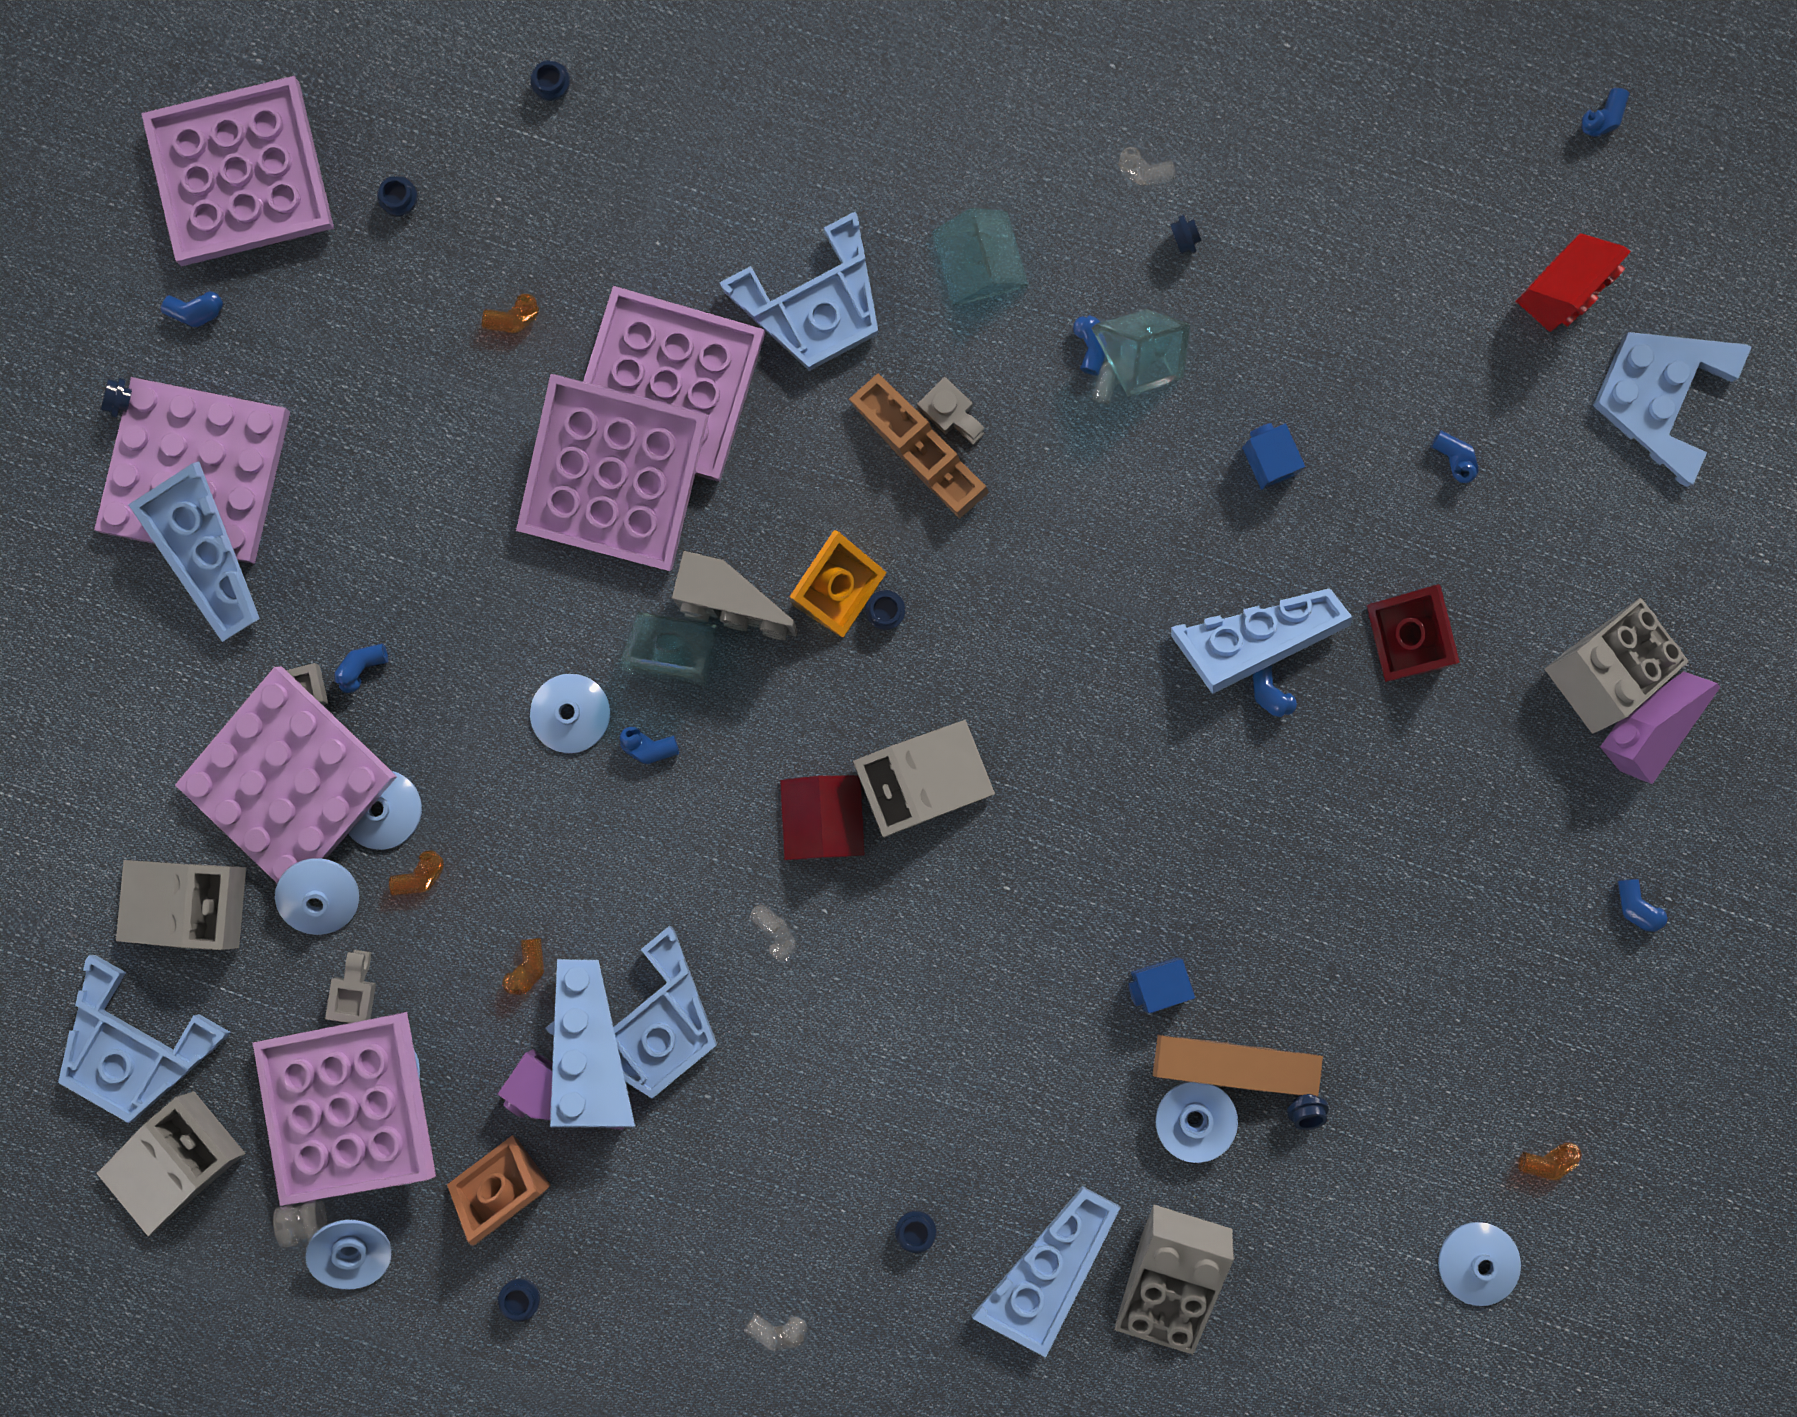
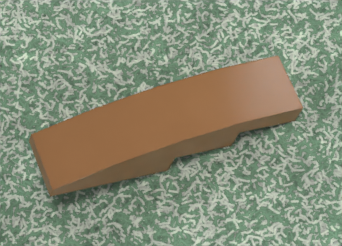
[849,373,989,519]
[1153,1035,1323,1097]

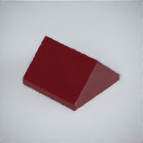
[1366,584,1460,682]
[780,775,865,860]

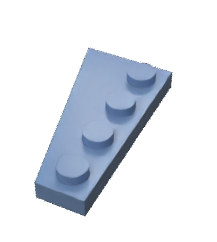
[128,462,260,642]
[1171,588,1352,694]
[550,959,635,1128]
[972,1186,1120,1357]

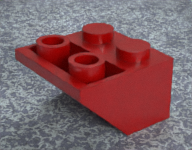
[1515,233,1631,332]

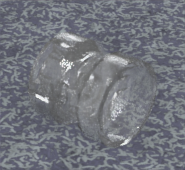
[273,1199,328,1248]

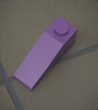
[1600,672,1720,784]
[497,1049,624,1130]

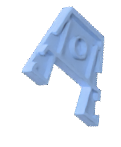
[720,211,878,371]
[1593,332,1752,487]
[546,926,717,1098]
[58,955,230,1123]

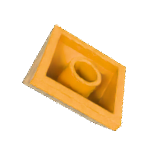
[789,530,887,638]

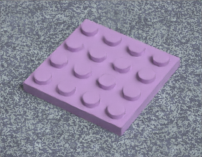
[141,76,334,267]
[583,286,765,482]
[516,374,709,571]
[94,377,290,564]
[175,666,397,883]
[253,1012,436,1206]

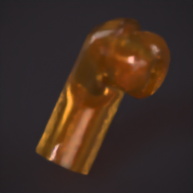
[482,294,539,333]
[389,850,444,895]
[502,938,544,995]
[1518,1142,1582,1180]

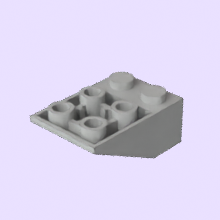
[672,551,797,640]
[1545,598,1689,734]
[853,720,995,838]
[116,860,246,950]
[97,1091,246,1236]
[1115,1205,1234,1355]

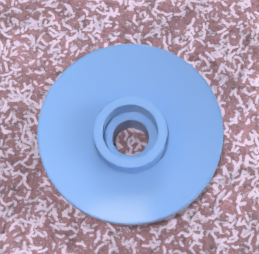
[530,674,610,753]
[348,771,422,850]
[275,858,359,935]
[1155,1081,1238,1163]
[306,1220,392,1289]
[1438,1222,1521,1306]

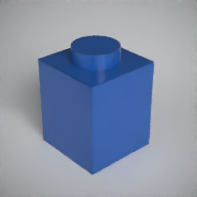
[1242,423,1305,490]
[1128,957,1195,1013]

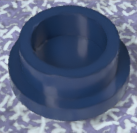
[530,61,570,101]
[377,176,418,216]
[1170,214,1202,254]
[101,378,132,418]
[866,590,905,630]
[1287,1094,1329,1130]
[895,1210,936,1253]
[498,1278,540,1322]

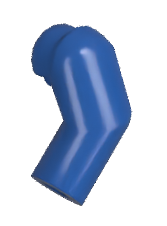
[1582,88,1629,137]
[161,292,223,327]
[1073,315,1109,376]
[1431,430,1478,483]
[334,643,388,693]
[1252,665,1297,717]
[620,727,680,764]
[1618,879,1668,932]

